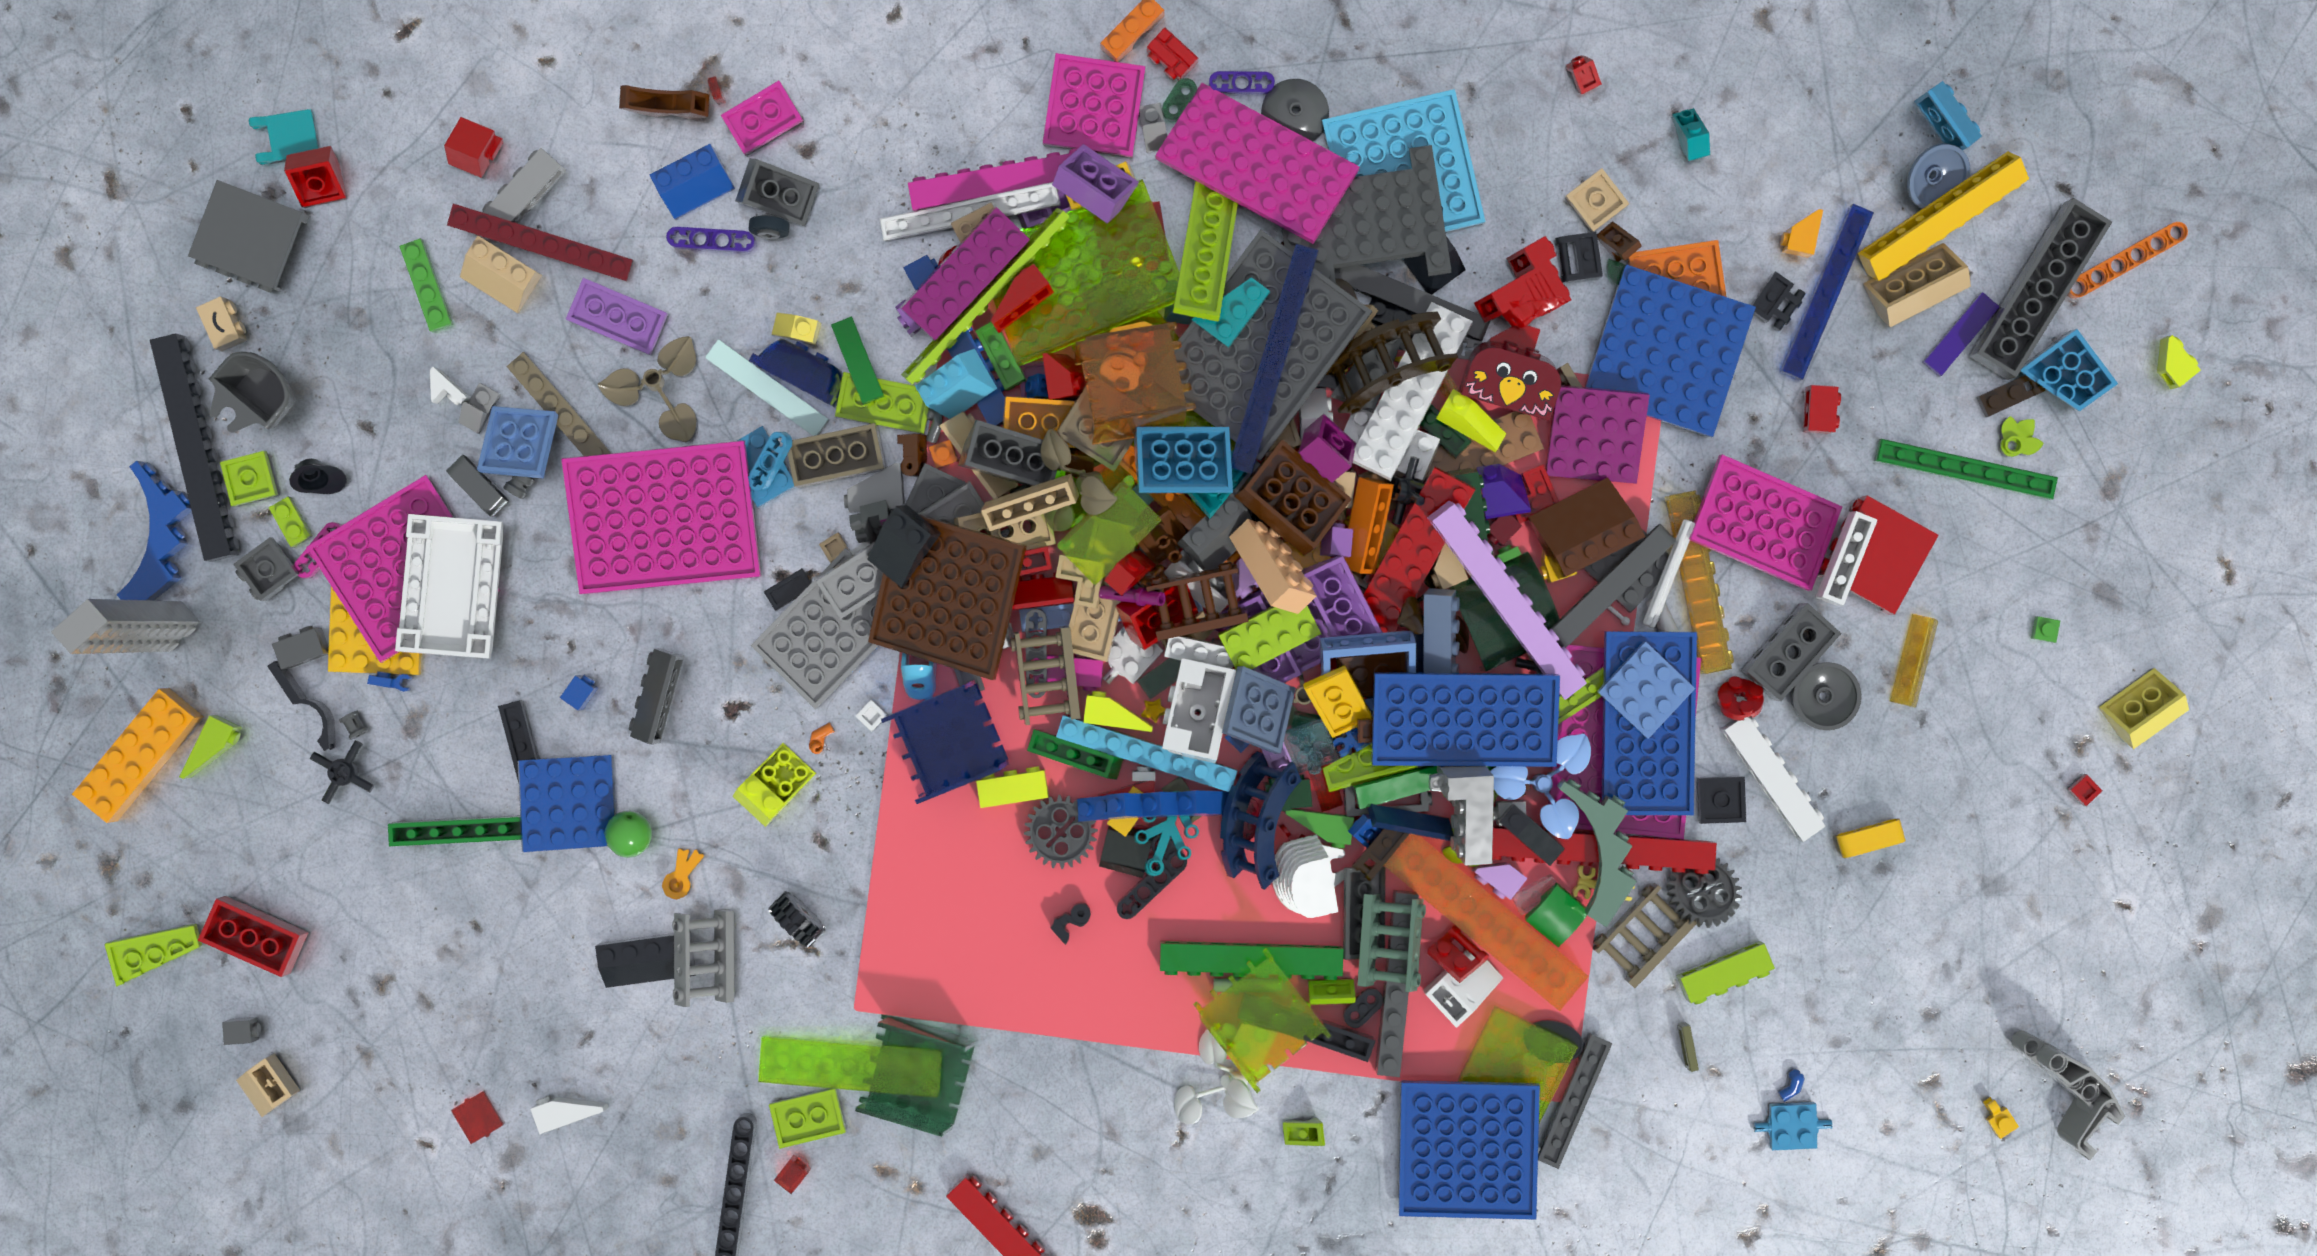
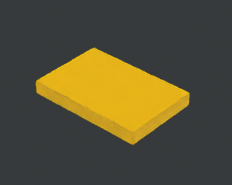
[1303,665,1373,738]

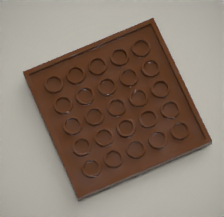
[868,514,1027,680]

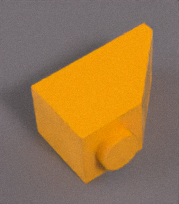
[1780,209,1823,258]

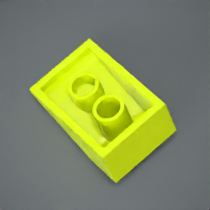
[1083,691,1153,732]

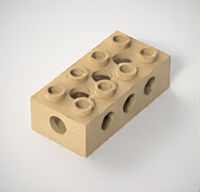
[954,512,1056,550]

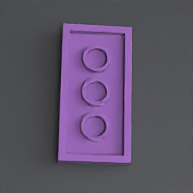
[566,278,668,355]

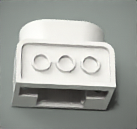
[1162,658,1236,763]

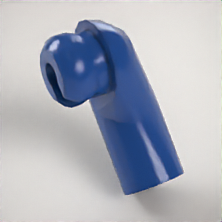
[1778,1069,1805,1102]

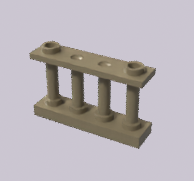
[1010,625,1081,725]
[1593,883,1697,988]

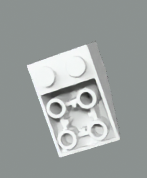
[1423,950,1503,1028]

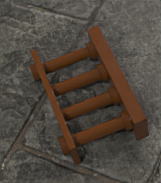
[1146,562,1249,641]

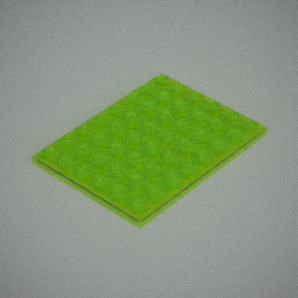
[993,179,1179,367]

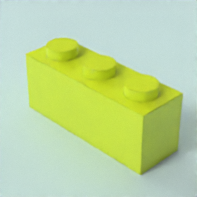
[976,766,1049,808]

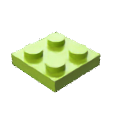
[220,451,278,506]

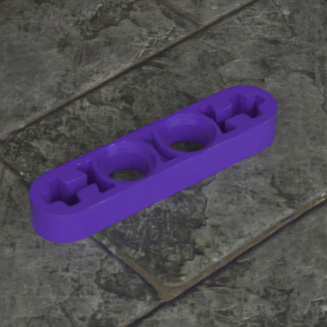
[666,227,756,253]

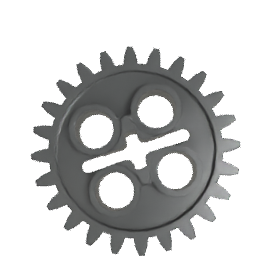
[1024,795,1098,869]
[1667,858,1742,928]

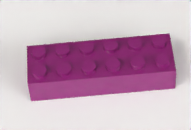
[899,207,1030,340]

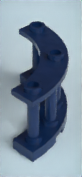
[1220,751,1302,890]

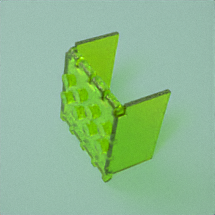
[1058,475,1162,585]
[1193,948,1331,1093]

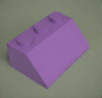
[1052,144,1139,223]

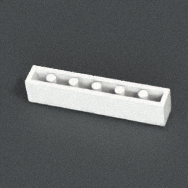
[1720,716,1825,842]

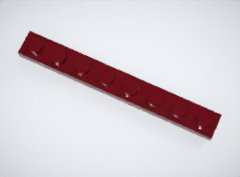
[447,203,633,281]

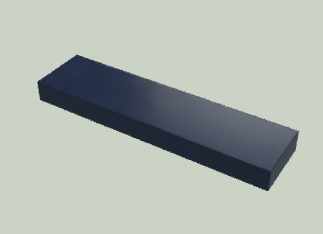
[1368,804,1454,841]

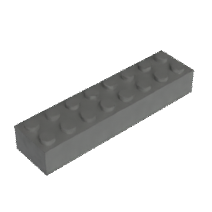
[1969,198,2112,380]

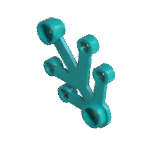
[1134,791,1199,876]

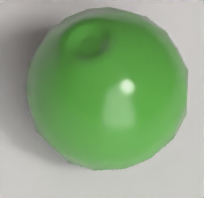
[604,811,652,858]

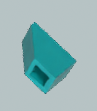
[1672,108,1710,161]

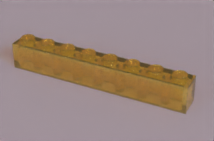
[1665,490,1734,674]

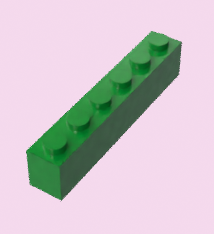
[388,815,521,847]

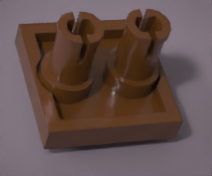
[1130,505,1188,565]

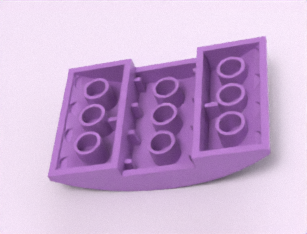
[1219,555,1383,683]

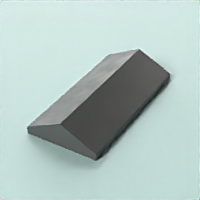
[1343,866,1385,960]

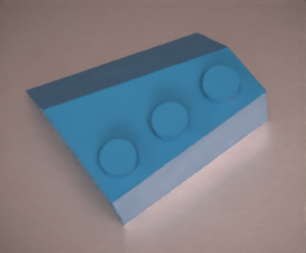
[2020,329,2118,411]

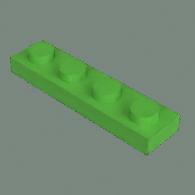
[399,238,453,332]

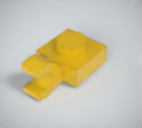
[1983,1097,2019,1139]

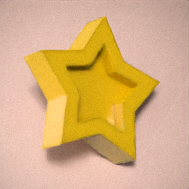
[1141,698,1166,723]

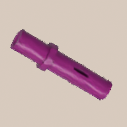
[1099,585,1165,606]

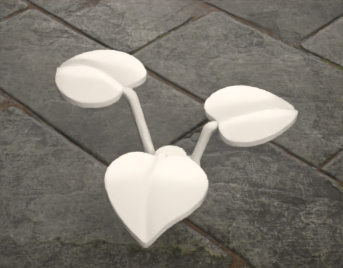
[1174,1023,1259,1124]

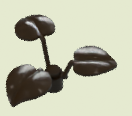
[1397,566,1469,654]

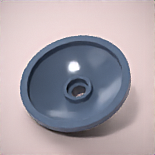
[1907,143,1970,209]

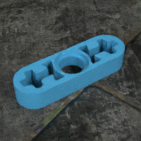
[748,432,792,491]

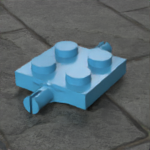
[1753,1102,1833,1151]

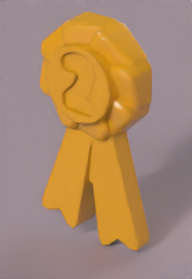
[662,848,705,900]

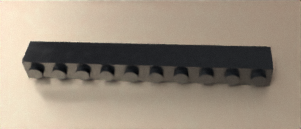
[150,333,239,562]

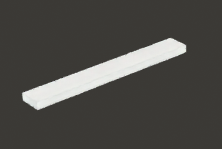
[880,182,1060,242]

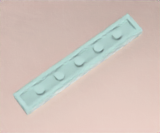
[705,339,829,436]

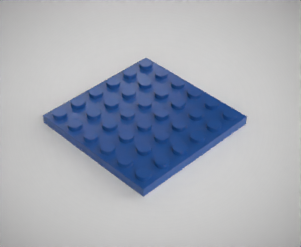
[1585,264,1756,437]
[1399,1080,1540,1220]

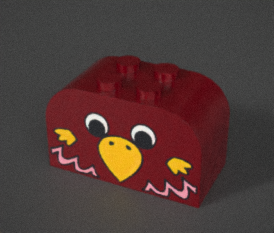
[1460,340,1561,421]

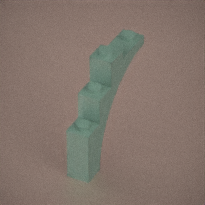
[1557,778,1637,928]

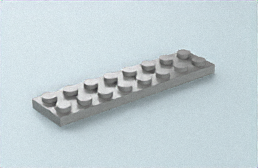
[815,481,984,619]

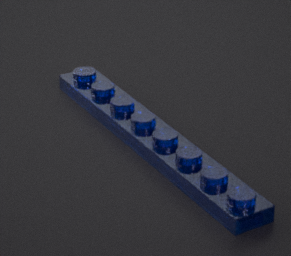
[1780,204,1874,380]

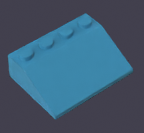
[1134,427,1233,493]

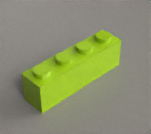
[1676,941,1775,1005]

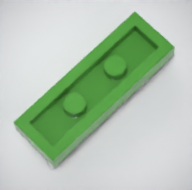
[975,322,1027,391]

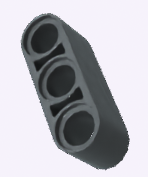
[446,455,509,517]

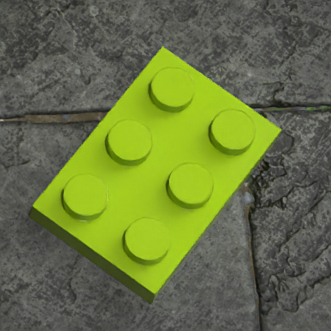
[769,1087,846,1149]

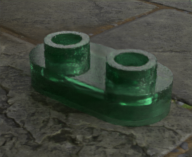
[1162,78,1197,122]

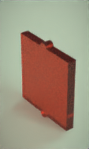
[451,1091,504,1144]

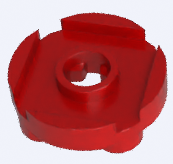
[1717,676,1764,721]

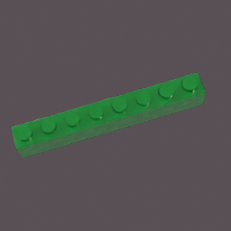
[1160,941,1344,980]

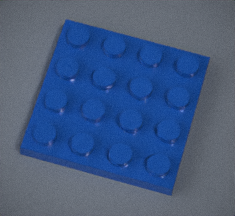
[518,755,614,852]

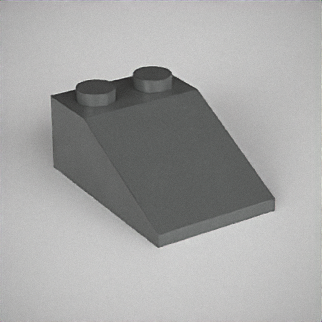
[735,158,819,226]

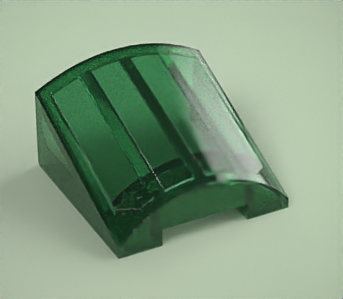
[1447,551,1560,672]

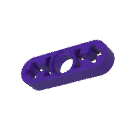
[1209,71,1275,94]

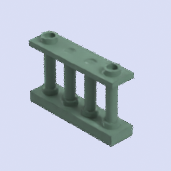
[1357,893,1426,992]

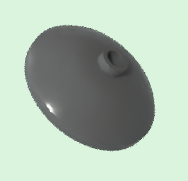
[1261,79,1329,142]
[1792,662,1862,730]

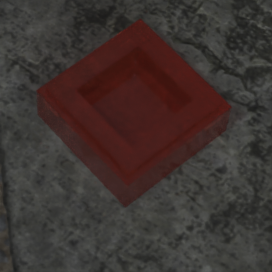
[707,76,726,105]

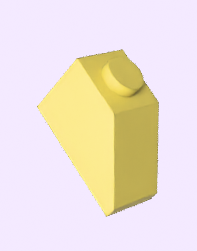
[771,313,821,345]

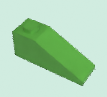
[1284,809,1354,848]

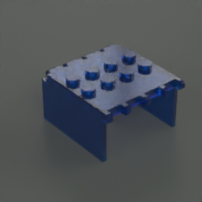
[881,680,1009,804]

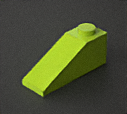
[179,715,241,779]

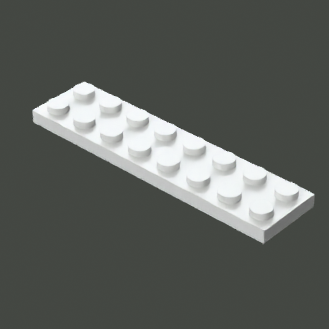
[1353,302,1473,481]

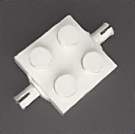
[1103,627,1163,685]

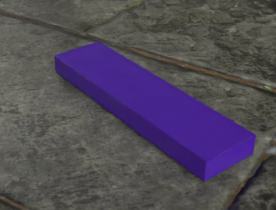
[1923,292,2000,377]

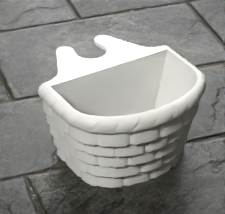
[1272,834,1345,918]

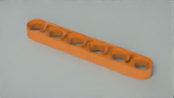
[2068,222,2188,299]

